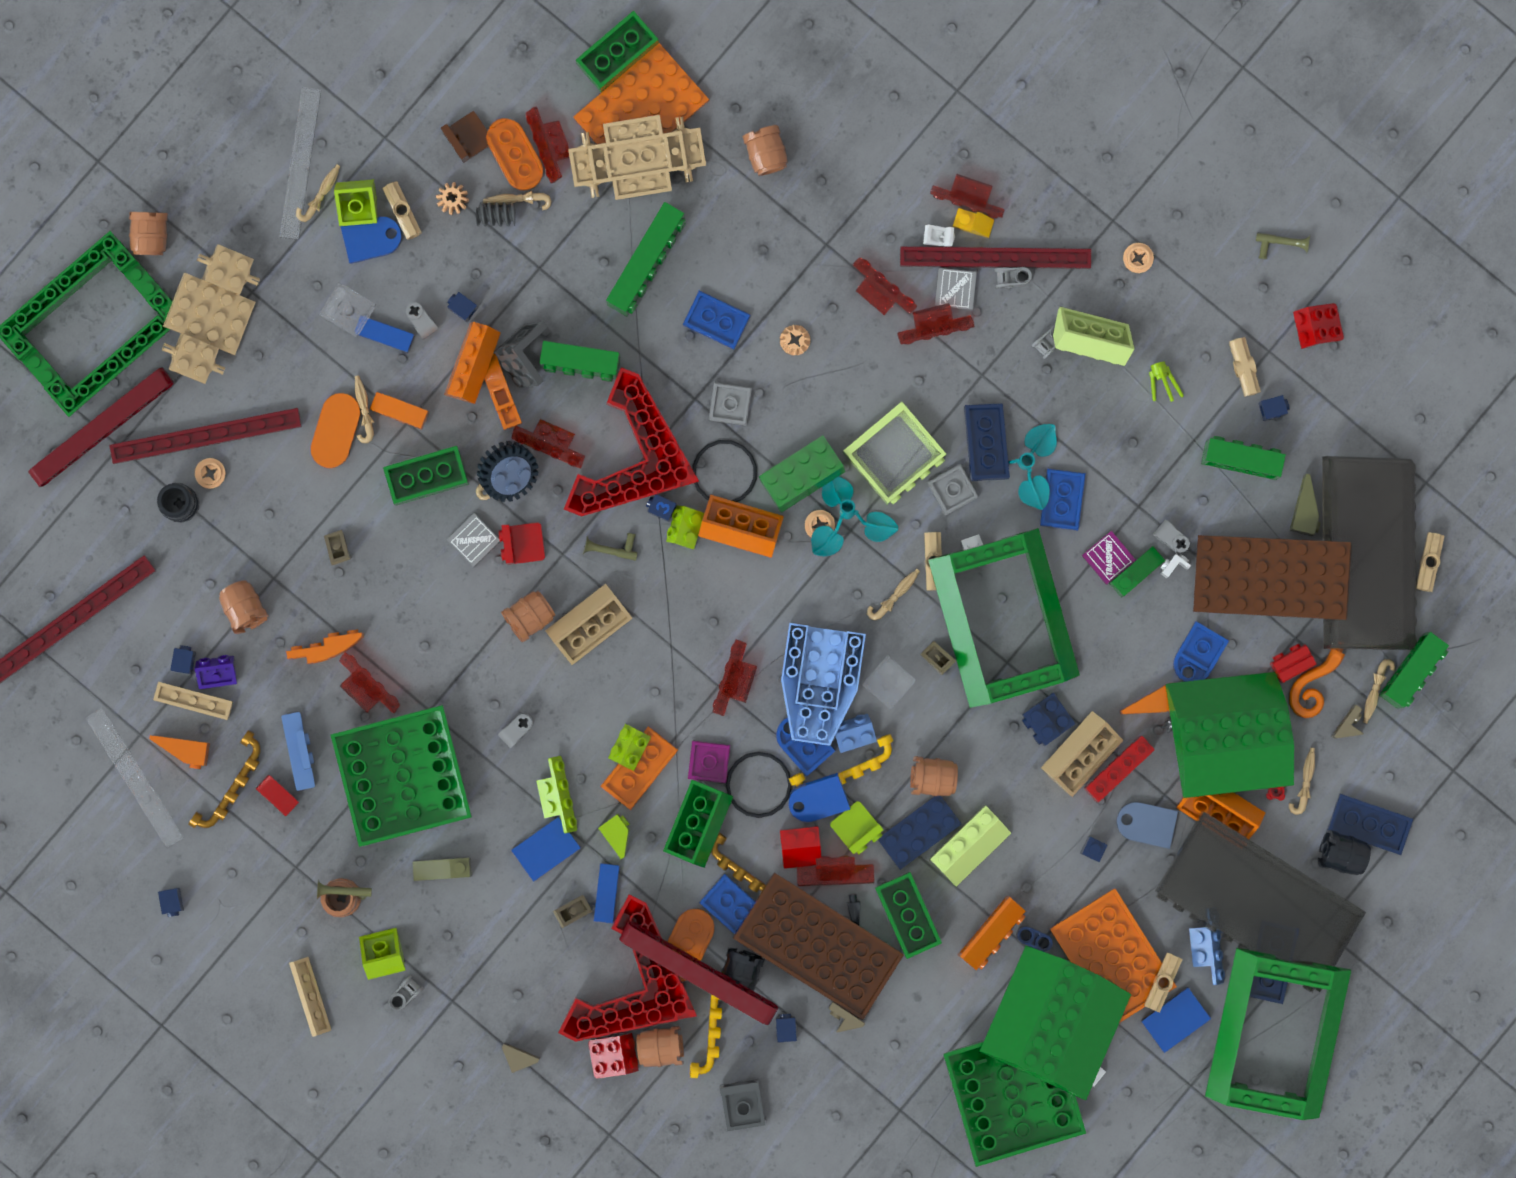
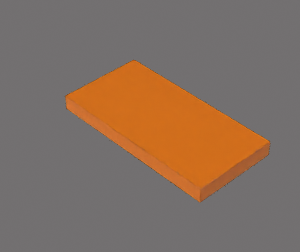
[600,726,678,810]

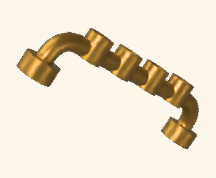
[188,730,261,828]
[711,832,766,893]

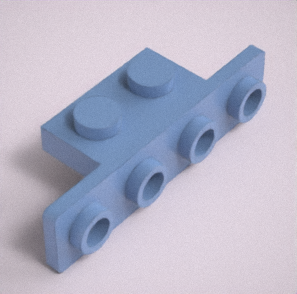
[281,712,315,791]
[1189,906,1225,985]

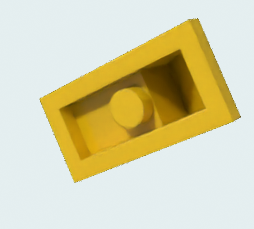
[952,208,994,238]

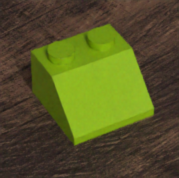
[334,179,377,226]
[598,814,630,859]
[359,928,406,980]

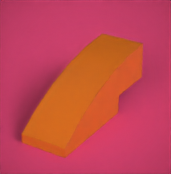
[369,392,429,430]

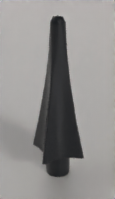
[847,894,861,926]

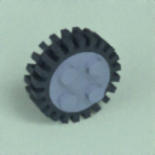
[477,441,539,502]

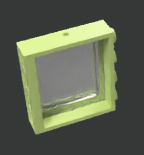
[843,402,946,505]

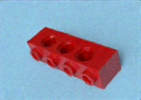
[1084,736,1155,802]

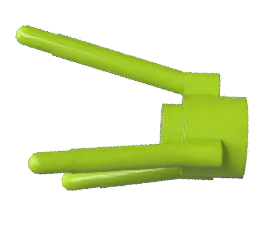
[1149,361,1184,402]

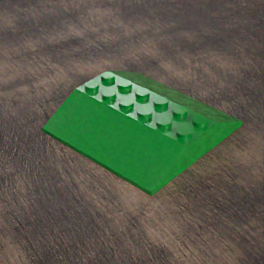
[1165,672,1294,798]
[331,705,472,847]
[980,946,1131,1100]
[943,1040,1086,1167]

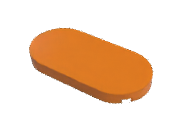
[486,118,543,190]
[311,393,361,468]
[667,909,714,982]

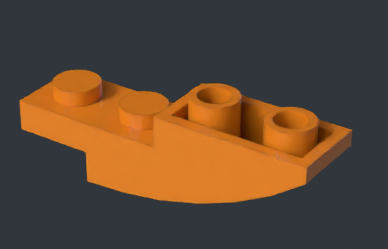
[484,353,522,430]
[286,629,364,664]

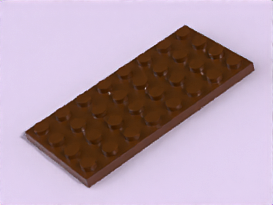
[1193,535,1352,620]
[733,872,904,1020]

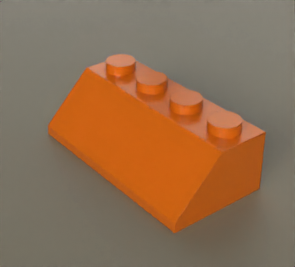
[444,322,501,404]
[698,495,784,558]
[1176,793,1266,849]
[958,896,1026,971]

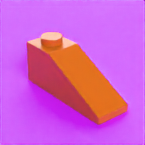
[1119,685,1170,715]
[149,735,210,769]

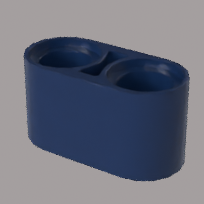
[1016,926,1053,952]

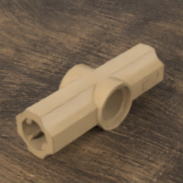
[382,181,422,240]
[1229,337,1261,397]
[924,532,942,591]
[1415,532,1444,592]
[1144,953,1183,1013]

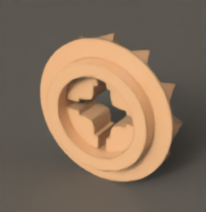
[1123,243,1154,274]
[780,325,810,355]
[195,458,226,489]
[805,510,835,537]

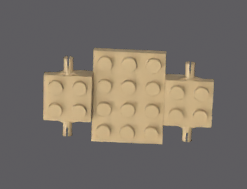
[568,115,706,200]
[162,244,260,384]

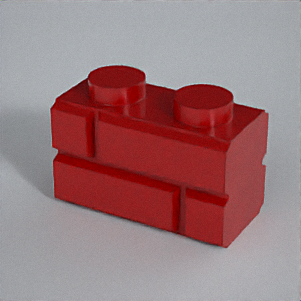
[1270,643,1317,683]

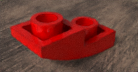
[256,775,299,816]

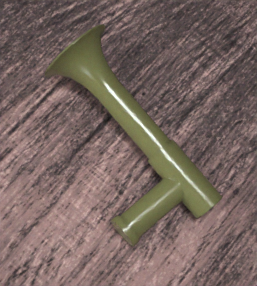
[1256,233,1310,260]
[583,533,637,561]
[317,880,372,900]

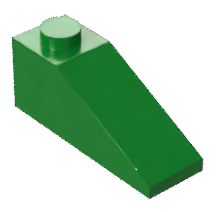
[1109,546,1165,598]

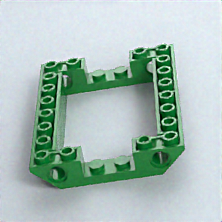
[0,231,173,417]
[928,528,1080,708]
[1205,948,1351,1120]

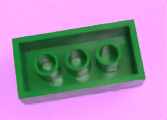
[576,11,659,92]
[540,341,621,382]
[759,436,846,513]
[1201,436,1286,480]
[383,446,469,506]
[1379,632,1449,709]
[663,780,733,868]
[874,872,942,959]

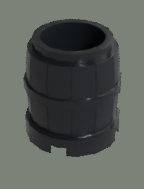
[157,483,199,523]
[1318,830,1371,875]
[721,948,765,991]

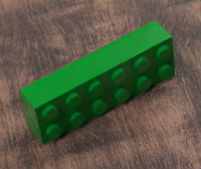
[606,202,686,317]

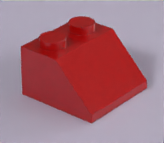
[780,826,822,869]

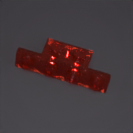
[526,107,569,184]
[930,174,1005,218]
[852,257,917,315]
[897,303,975,344]
[511,419,585,469]
[712,639,757,716]
[339,652,400,713]
[797,855,875,886]

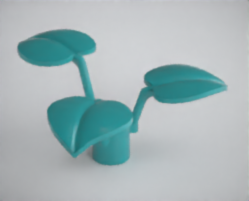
[1008,424,1057,510]
[811,476,899,557]

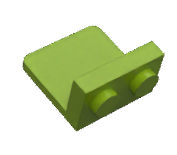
[830,801,883,855]

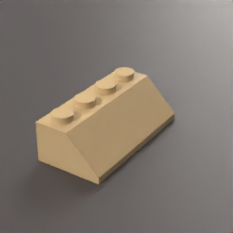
[545,584,632,665]
[1041,711,1123,797]

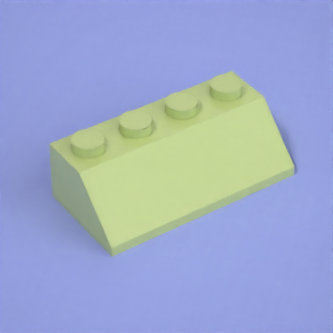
[1053,307,1134,366]
[930,806,1011,887]

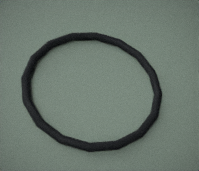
[692,440,757,502]
[726,752,792,818]

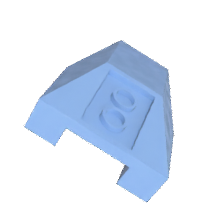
[781,623,866,746]

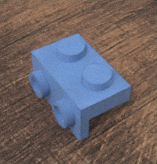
[835,714,877,753]

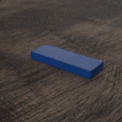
[354,315,414,353]
[594,863,620,923]

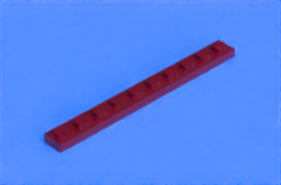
[900,246,1091,269]
[109,408,302,464]
[0,555,156,684]

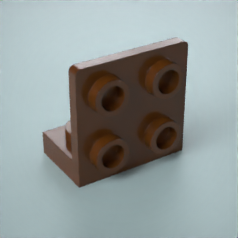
[441,111,489,163]

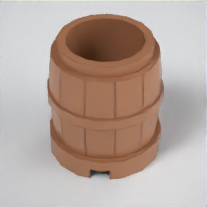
[742,125,788,176]
[129,212,168,255]
[219,580,269,634]
[501,591,555,642]
[910,756,958,796]
[321,878,361,917]
[637,1026,684,1067]

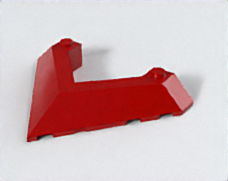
[563,367,699,517]
[558,894,697,1042]

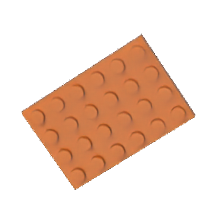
[573,43,709,144]
[1050,888,1177,1023]

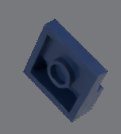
[1022,693,1075,746]

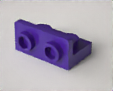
[195,655,237,689]

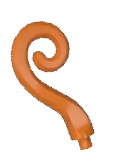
[1289,643,1345,718]

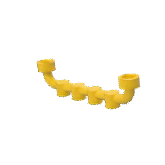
[788,734,893,787]
[690,994,722,1078]

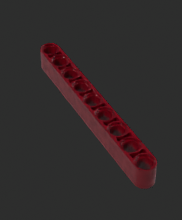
[28,367,174,487]
[619,922,779,1025]

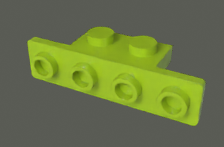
[536,756,577,833]

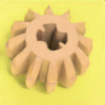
[436,182,469,215]

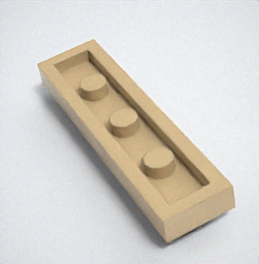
[153,682,233,720]
[289,957,332,1037]

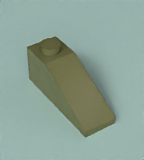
[1289,474,1321,536]
[413,857,472,881]

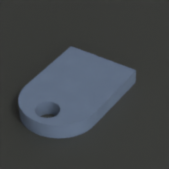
[1116,802,1178,849]

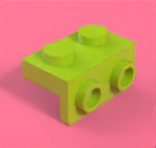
[666,505,704,550]
[608,724,651,771]

